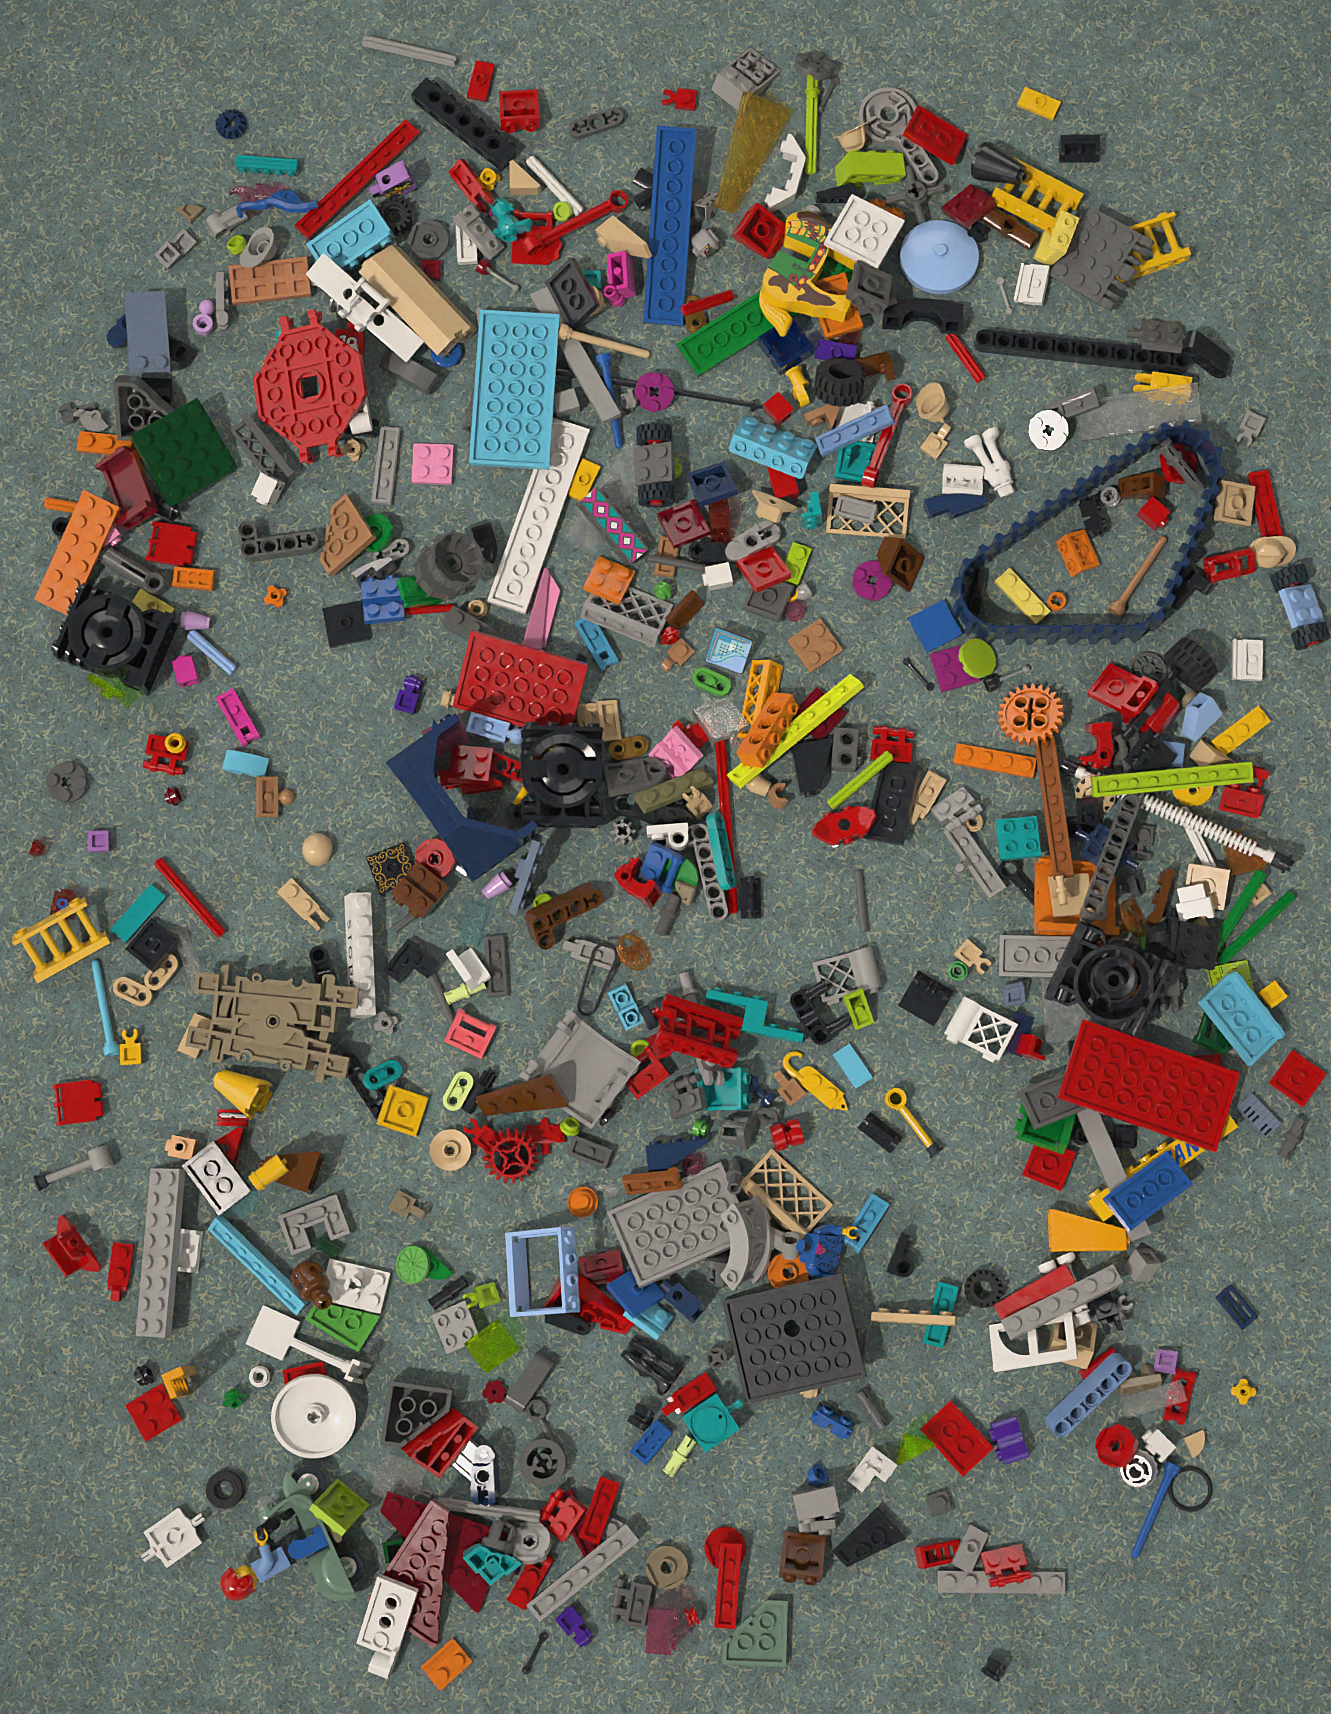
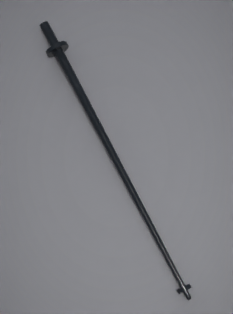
[556,367,763,412]

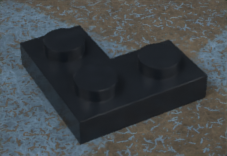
[1066,797,1098,838]
[383,938,440,983]

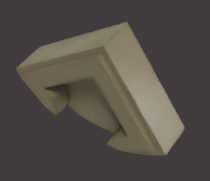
[176,204,205,224]
[675,879,697,906]

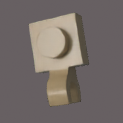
[920,423,951,460]

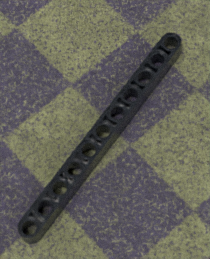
[974,329,1191,375]

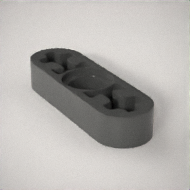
[569,108,623,140]

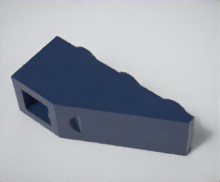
[645,1136,708,1172]

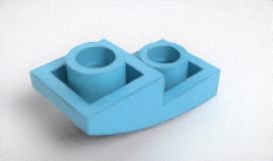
[222,750,269,777]
[607,983,644,1031]

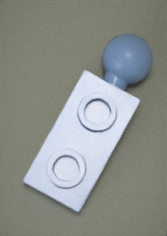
[466,712,521,744]

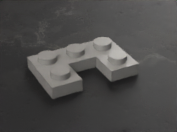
[278,1194,351,1256]

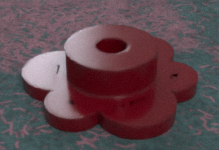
[482,1380,506,1404]

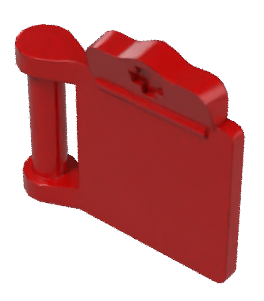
[511,209,562,265]

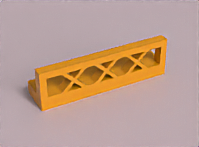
[737,660,783,739]
[161,1366,197,1399]

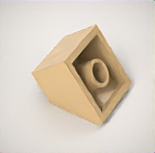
[1047,1321,1097,1369]

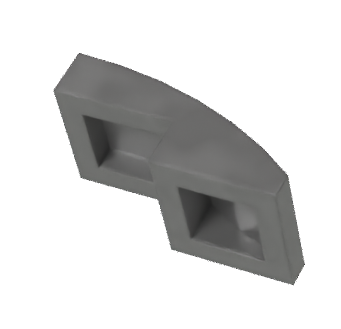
[154,228,199,269]
[352,557,397,588]

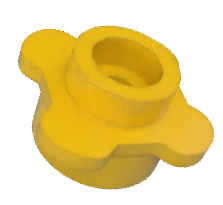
[478,168,500,191]
[1230,1379,1256,1404]

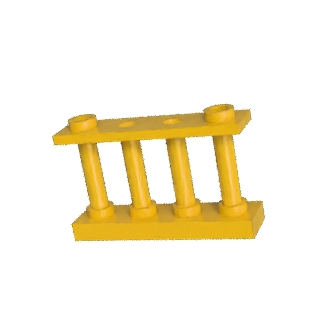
[992,157,1084,234]
[1115,212,1191,283]
[12,897,110,983]

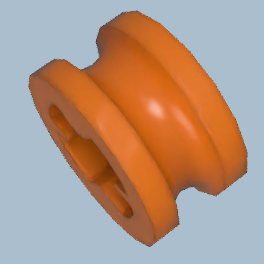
[1047,592,1066,611]

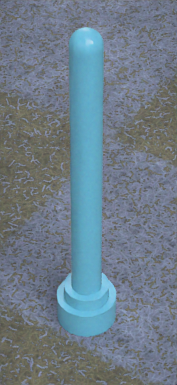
[91,959,120,1057]

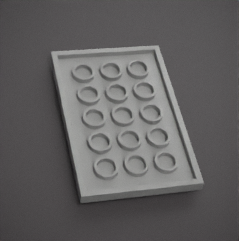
[607,1162,754,1288]

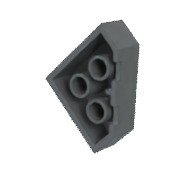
[114,375,174,441]
[380,1381,454,1448]

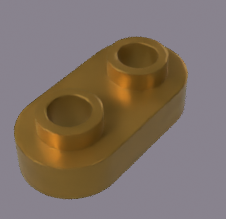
[684,296,706,334]
[608,736,648,761]

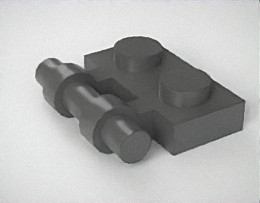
[1119,822,1154,862]
[665,1074,707,1119]
[609,1578,652,1629]

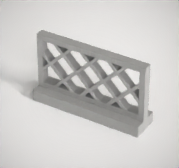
[581,587,674,648]

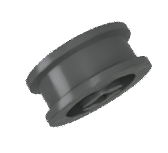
[519,1438,567,1486]

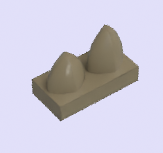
[1118,1363,1162,1396]

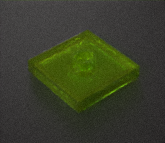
[86,673,131,708]
[464,1319,520,1374]

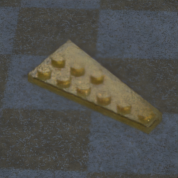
[715,91,793,213]

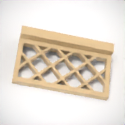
[826,484,910,539]
[740,1149,833,1240]

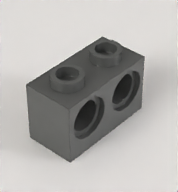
[830,727,862,773]
[1112,732,1139,774]

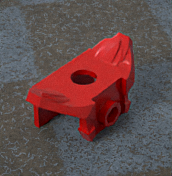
[812,805,877,847]
[42,1215,102,1277]

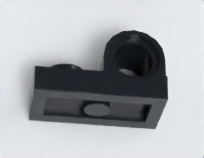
[886,1233,914,1278]

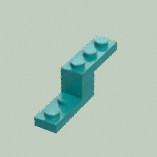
[706,987,804,1044]

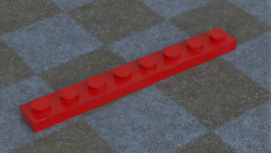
[295,119,420,241]

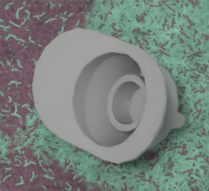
[240,227,277,268]

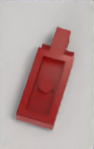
[107,1242,135,1302]
[661,1372,717,1417]

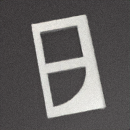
[989,1312,1078,1372]

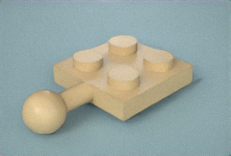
[1185,863,1231,927]

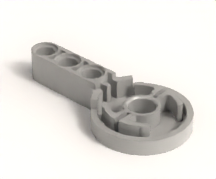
[858,87,938,188]

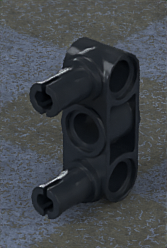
[790,980,850,1046]

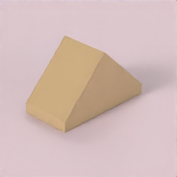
[510,159,541,195]
[1190,739,1235,766]

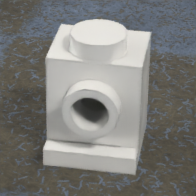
[1141,1428,1176,1463]

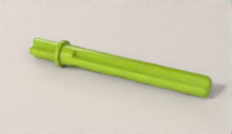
[805,74,820,175]

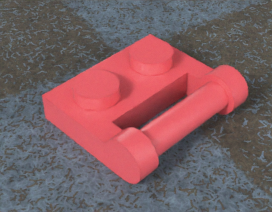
[444,1008,497,1059]

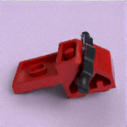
[1087,663,1180,741]

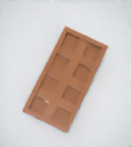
[228,257,312,306]

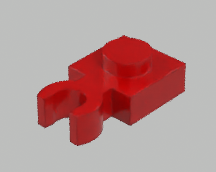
[662,88,697,111]
[463,1117,500,1149]

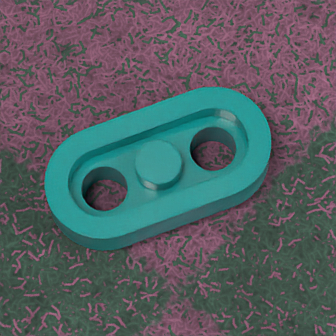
[363,1060,402,1091]

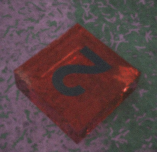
[838,330,860,350]

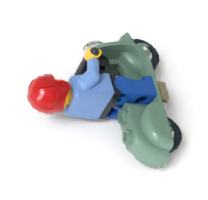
[220,1465,365,1601]

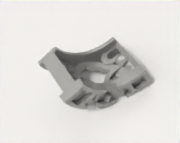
[720,1195,774,1291]

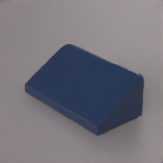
[1005,1011,1034,1057]

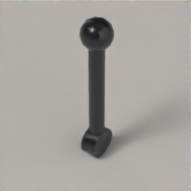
[903,658,934,691]
[522,1633,547,1674]

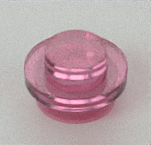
[784,602,804,622]
[682,1155,703,1175]

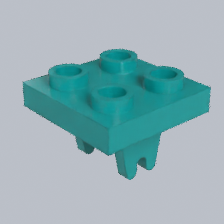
[834,441,876,483]
[995,816,1041,861]

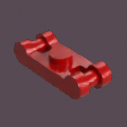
[1162,1367,1196,1425]

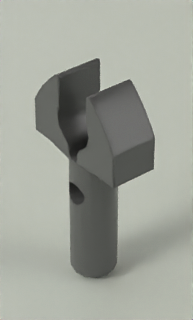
[58,402,97,424]

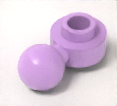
[193,300,215,335]

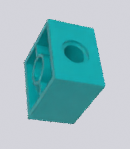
[681,1393,744,1453]

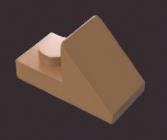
[804,404,841,430]

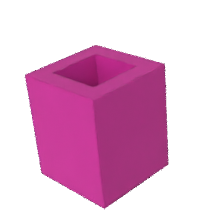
[172,655,200,688]

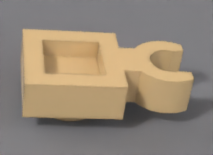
[682,786,713,820]
[954,939,991,975]

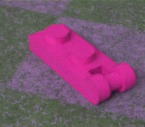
[216,688,261,747]

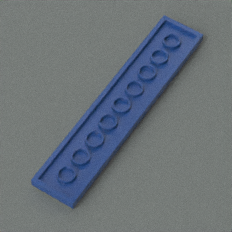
[643,125,696,327]

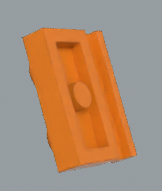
[421,1638,473,1691]

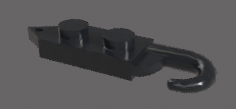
[612,794,693,824]

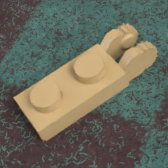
[277,878,330,931]

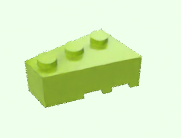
[835,150,906,187]

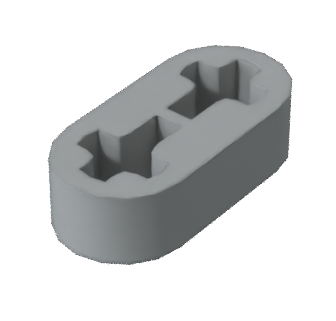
[373,539,410,562]

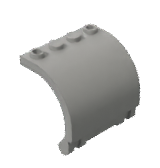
[518,1009,641,1129]

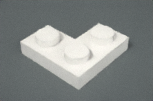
[847,1447,897,1492]

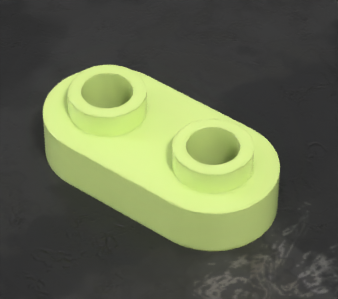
[443,1072,474,1111]

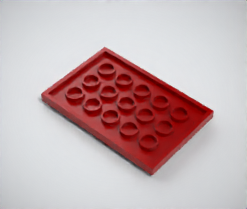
[453,630,589,727]

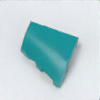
[463,1543,522,1586]

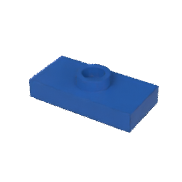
[630,1419,673,1466]

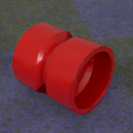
[769,1118,805,1152]

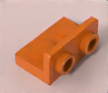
[1056,529,1100,577]

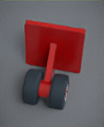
[639,996,692,1059]

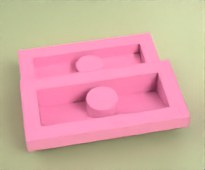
[648,726,704,780]

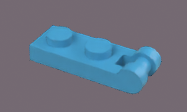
[574,618,619,672]
[843,1193,890,1253]

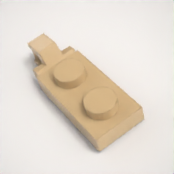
[909,770,946,826]

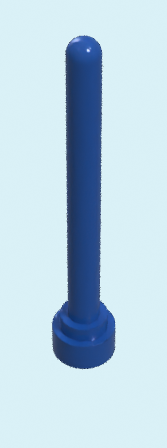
[596,353,623,449]
[1131,1461,1181,1559]

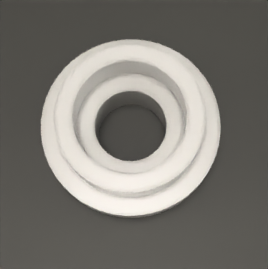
[249,1366,270,1387]

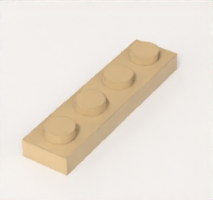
[871,1308,958,1326]

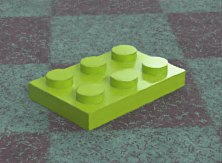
[309,1478,370,1536]

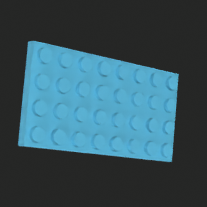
[469,310,560,470]

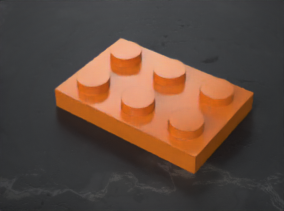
[814,272,863,340]

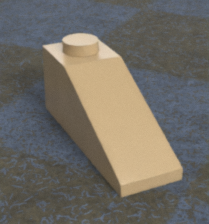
[595,216,652,258]

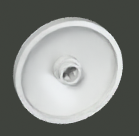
[271,1374,356,1458]

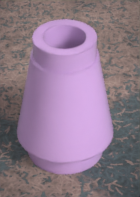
[180,610,210,630]
[482,871,513,899]

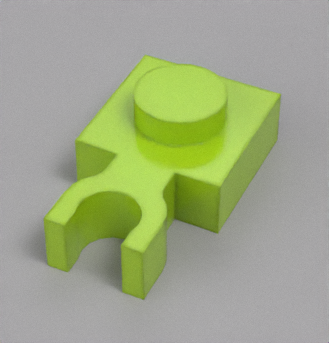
[462,1282,501,1309]

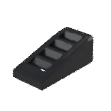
[815,183,858,203]

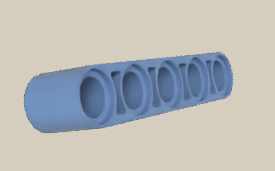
[1045,1353,1132,1437]

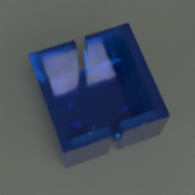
[758,315,814,376]

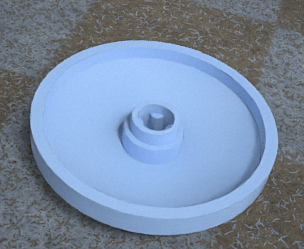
[900,220,979,294]

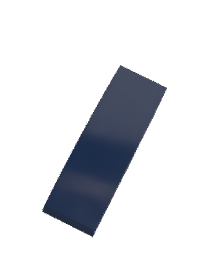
[923,494,989,520]

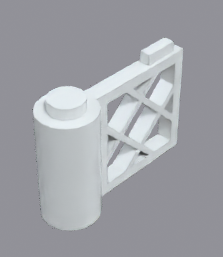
[944,997,1018,1063]

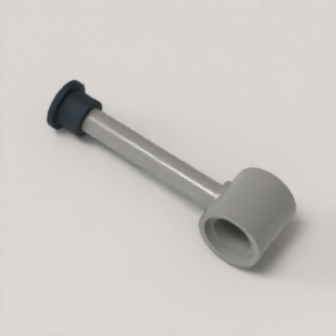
[33,1145,114,1191]

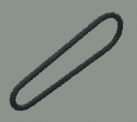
[577,942,618,1016]

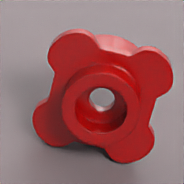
[661,627,681,645]

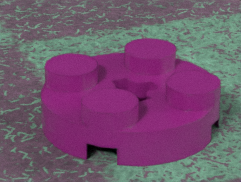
[634,371,674,412]
[852,561,892,601]

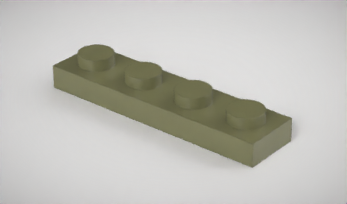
[634,767,714,814]

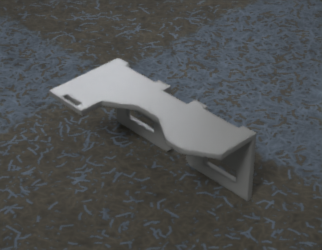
[694,191,722,222]

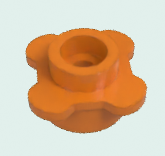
[264,585,287,608]

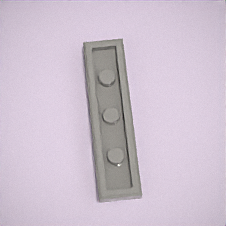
[371,426,401,506]

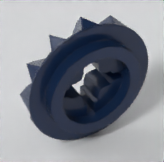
[215,109,247,139]

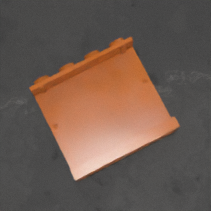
[1034,856,1119,939]

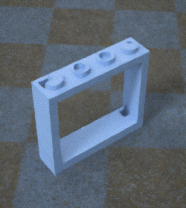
[505,1227,580,1317]

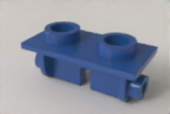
[811,1403,855,1440]

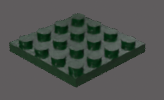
[128,397,238,507]

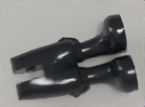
[620,1338,684,1396]

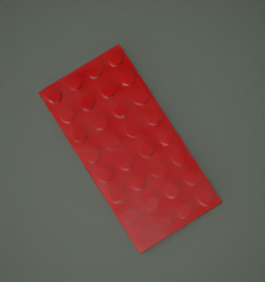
[1057,1019,1240,1153]

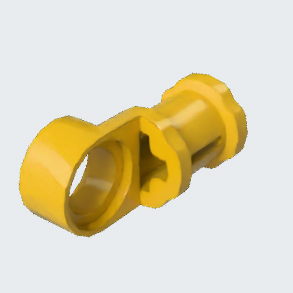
[785,366,810,408]

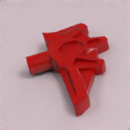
[505,1118,566,1155]

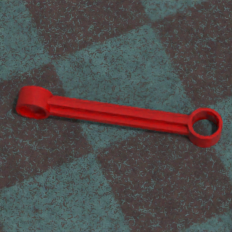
[522,190,628,255]
[862,384,912,489]

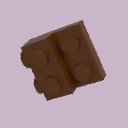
[391,861,450,919]
[779,1531,826,1586]

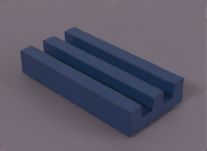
[1214,1284,1258,1330]

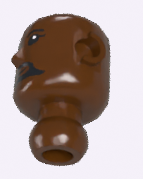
[290,1260,333,1310]

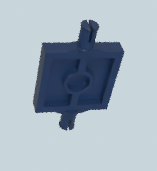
[1075,823,1140,876]

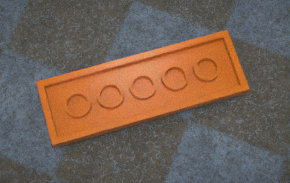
[35,490,121,616]

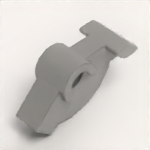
[73,409,108,432]

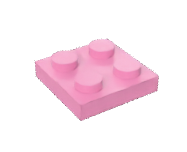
[412,444,454,485]

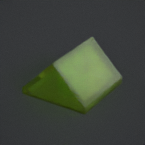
[893,1432,935,1466]

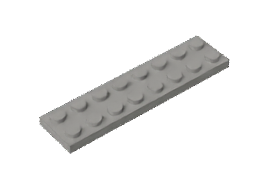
[136,1168,185,1338]

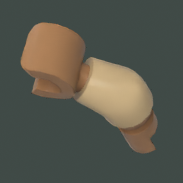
[739,762,789,809]

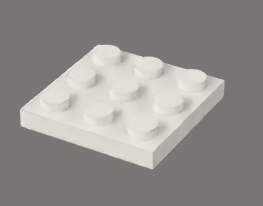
[824,194,905,269]

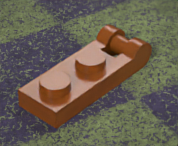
[622,1167,684,1195]

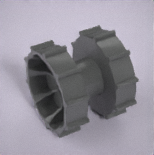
[412,529,486,602]

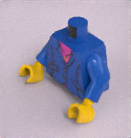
[796,1224,858,1282]

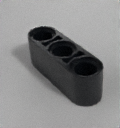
[1181,330,1232,379]

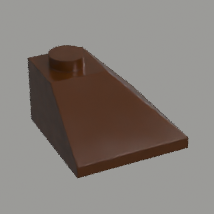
[877,536,925,592]

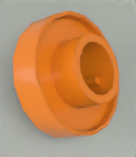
[568,1187,598,1218]

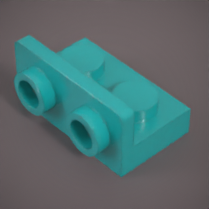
[801,491,822,530]

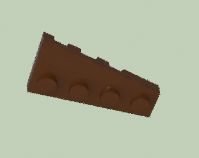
[476,1074,569,1116]

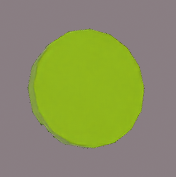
[959,638,996,678]

